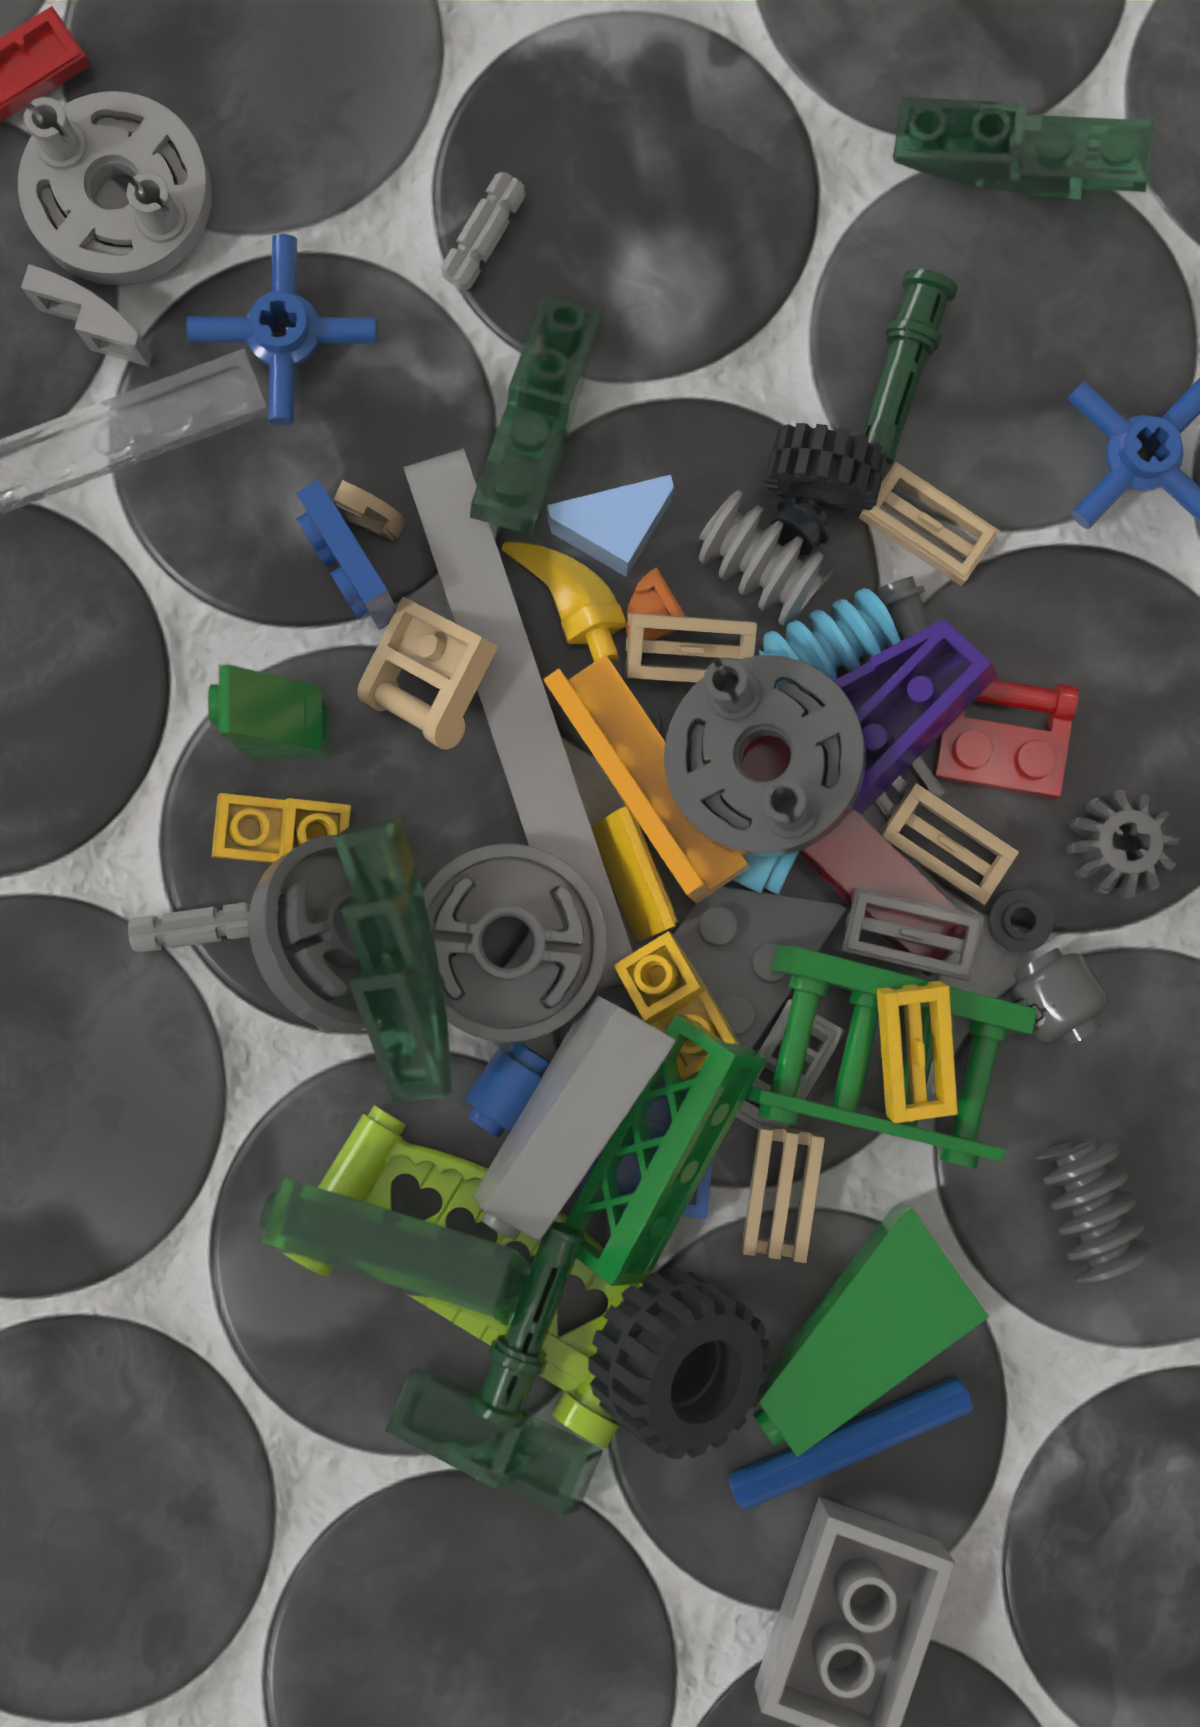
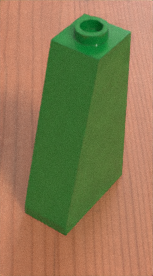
[753,1202,989,1457]

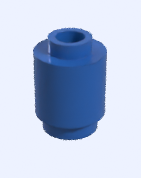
[464,1041,550,1138]

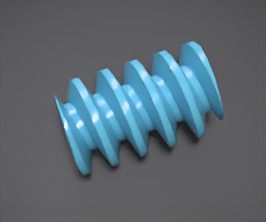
[759,588,900,695]

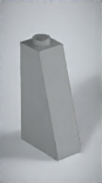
[473,993,676,1241]

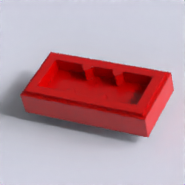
[0,6,91,123]

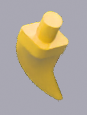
[502,542,627,664]

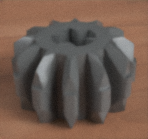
[1066,790,1181,899]

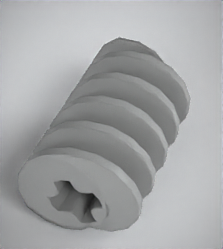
[696,489,835,627]

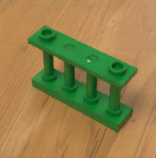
[745,945,1037,1169]

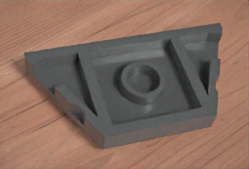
[673,887,847,1048]

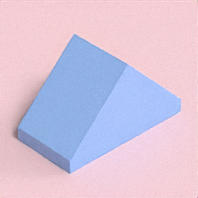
[547,475,674,577]

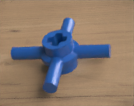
[187,234,378,426]
[1067,378,1200,529]

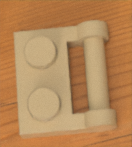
[358,597,499,750]

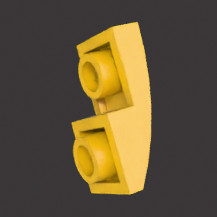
[211,793,351,863]
[613,931,740,1081]

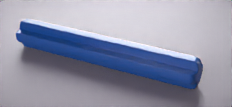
[729,1377,973,1510]

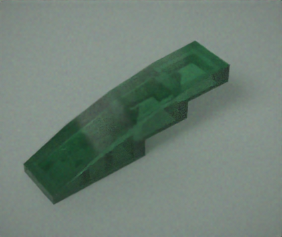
[333,817,453,1102]

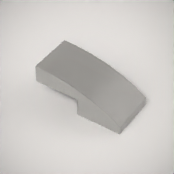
[21,264,153,367]

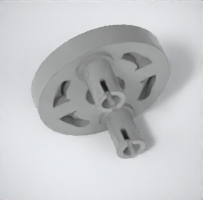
[18,91,212,285]

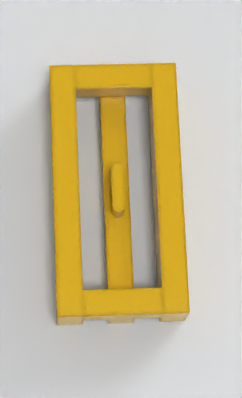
[877,981,958,1123]

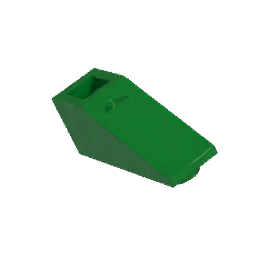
[208,664,330,760]

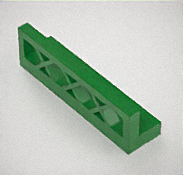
[564,1014,767,1286]

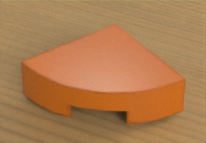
[625,567,686,640]

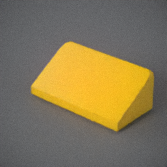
[591,806,679,941]

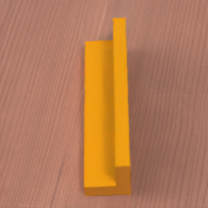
[543,655,750,904]

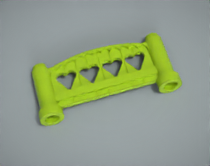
[274,1105,652,1448]

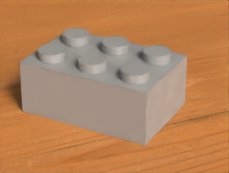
[754,1497,956,1727]

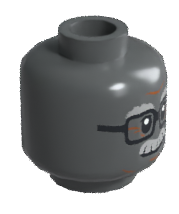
[1011,948,1109,1047]

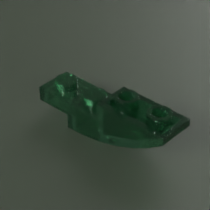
[893,97,1155,200]
[470,294,602,535]

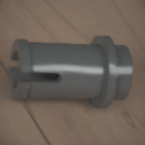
[877,576,931,642]

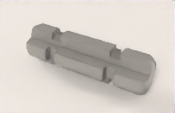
[441,172,525,290]
[128,902,251,952]

